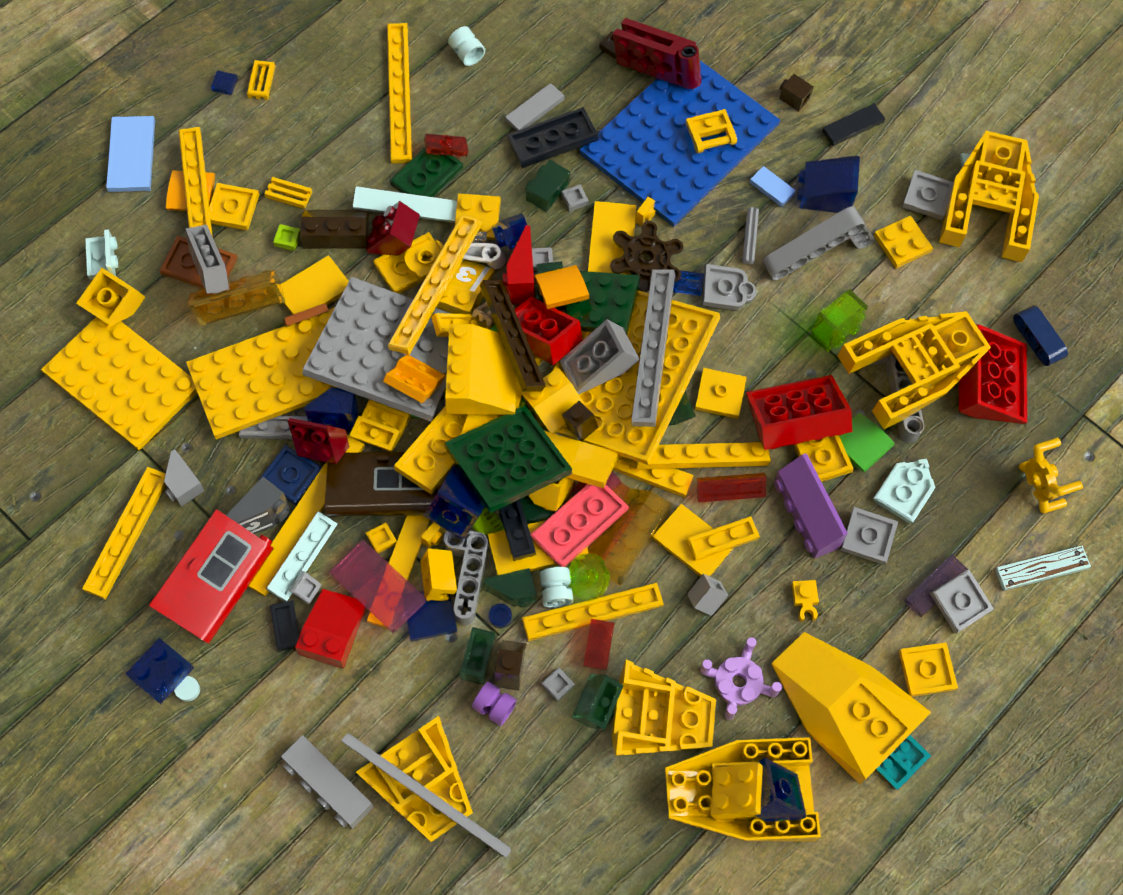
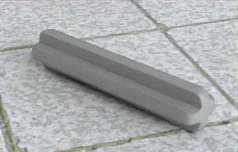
[742,207,759,265]

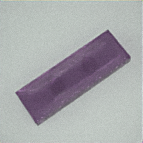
[904,554,968,617]

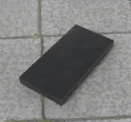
[507,107,599,168]

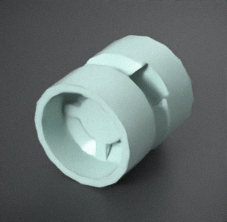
[448,26,485,66]
[540,567,573,608]

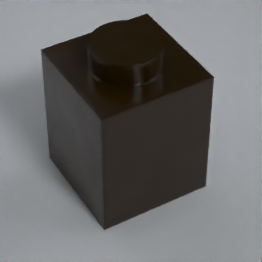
[779,74,814,111]
[562,401,599,441]

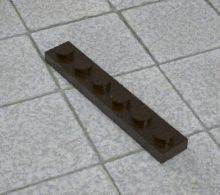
[480,280,546,392]

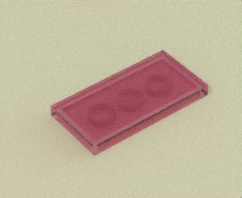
[329,540,427,634]

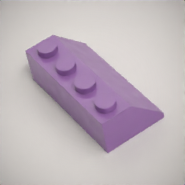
[774,453,848,559]

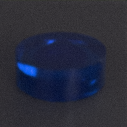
[489,604,512,629]

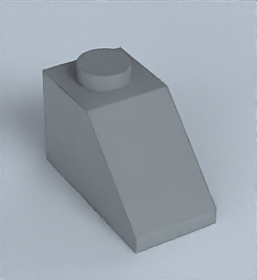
[164,449,204,507]

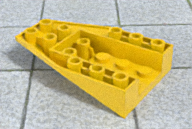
[771,632,931,785]
[665,737,821,842]

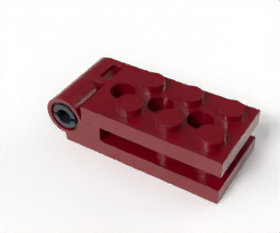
[613,18,702,89]

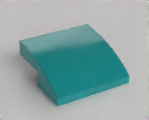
[876,735,931,790]

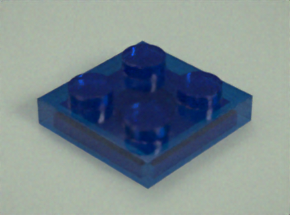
[126,638,194,704]

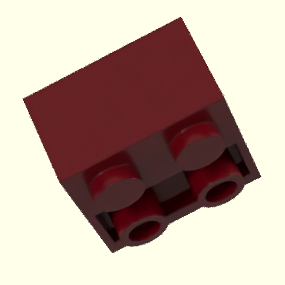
[366,201,420,256]
[287,418,350,464]

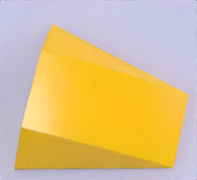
[611,660,716,756]
[356,716,473,842]

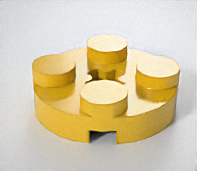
[404,237,444,281]

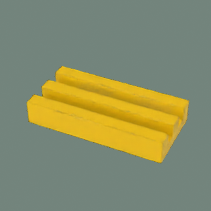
[247,60,275,100]
[264,177,313,209]

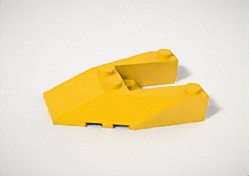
[939,131,1039,262]
[838,311,991,429]

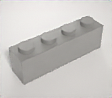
[185,225,229,294]
[281,735,374,829]

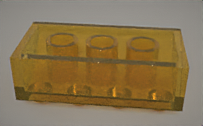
[188,270,285,326]
[582,488,672,585]

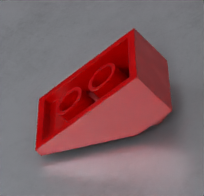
[502,225,534,305]
[515,296,583,365]
[295,589,368,669]

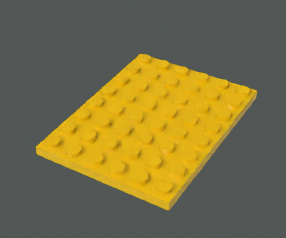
[532,290,720,465]

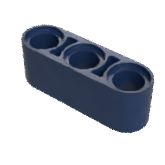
[1013,305,1068,366]

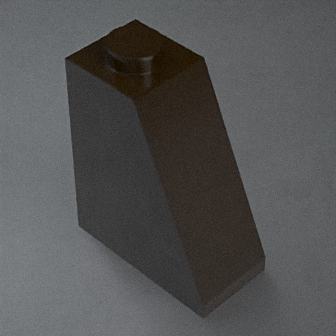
[495,640,526,691]

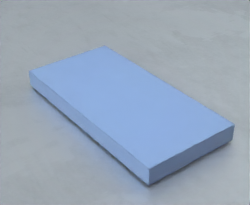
[106,116,155,192]

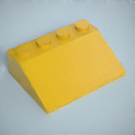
[445,324,516,415]

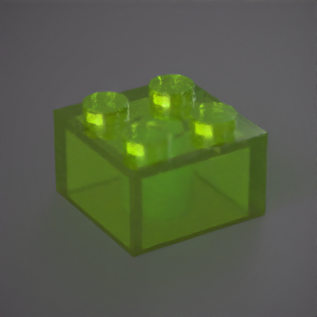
[811,289,868,351]

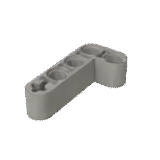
[444,529,488,625]

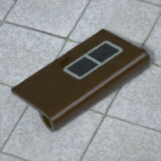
[325,452,442,516]

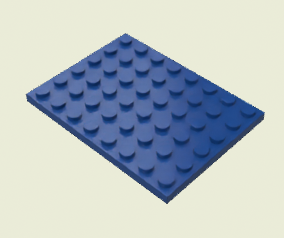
[580,60,780,227]

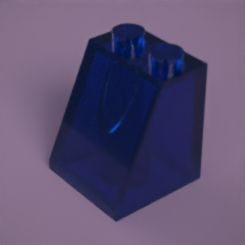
[797,156,860,213]
[423,465,485,540]

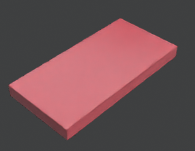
[531,484,629,567]

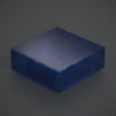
[211,70,238,95]

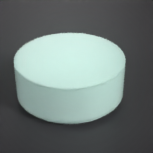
[174,676,200,702]

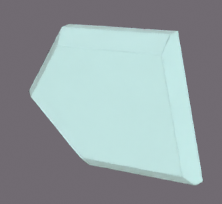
[873,458,935,523]

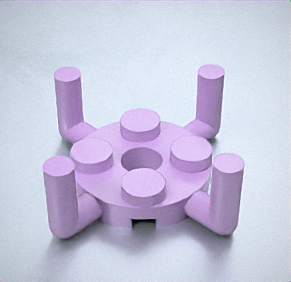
[700,637,782,720]

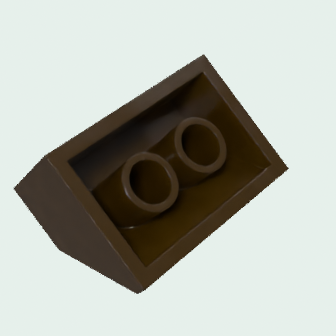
[300,210,369,249]

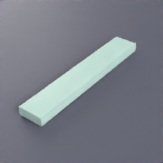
[353,187,457,223]

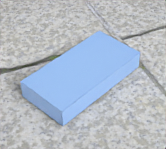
[750,166,796,207]

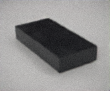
[270,600,300,652]

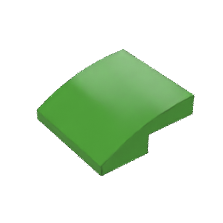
[839,412,894,473]

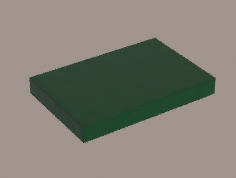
[390,141,463,197]

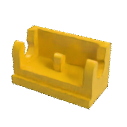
[420,548,457,601]

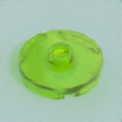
[569,553,610,601]

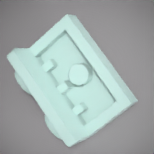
[85,229,119,280]

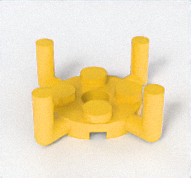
[1019,437,1083,514]

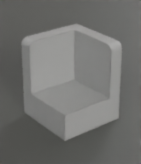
[687,574,728,615]

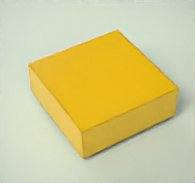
[366,522,397,554]

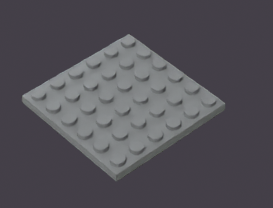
[302,277,453,421]

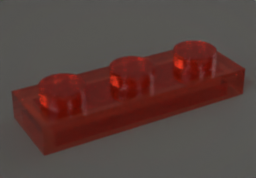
[697,473,766,502]

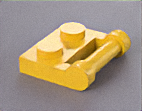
[685,109,737,154]

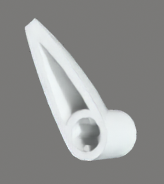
[463,243,506,269]

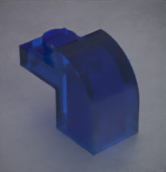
[492,213,527,250]

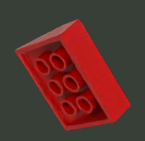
[959,324,1027,424]
[746,375,853,450]

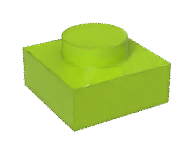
[273,224,301,251]

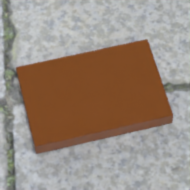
[160,235,238,294]

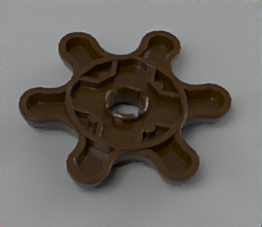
[610,221,683,292]

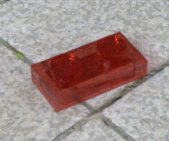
[583,618,615,671]

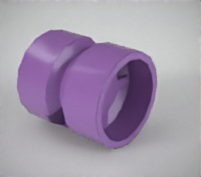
[472,682,517,726]

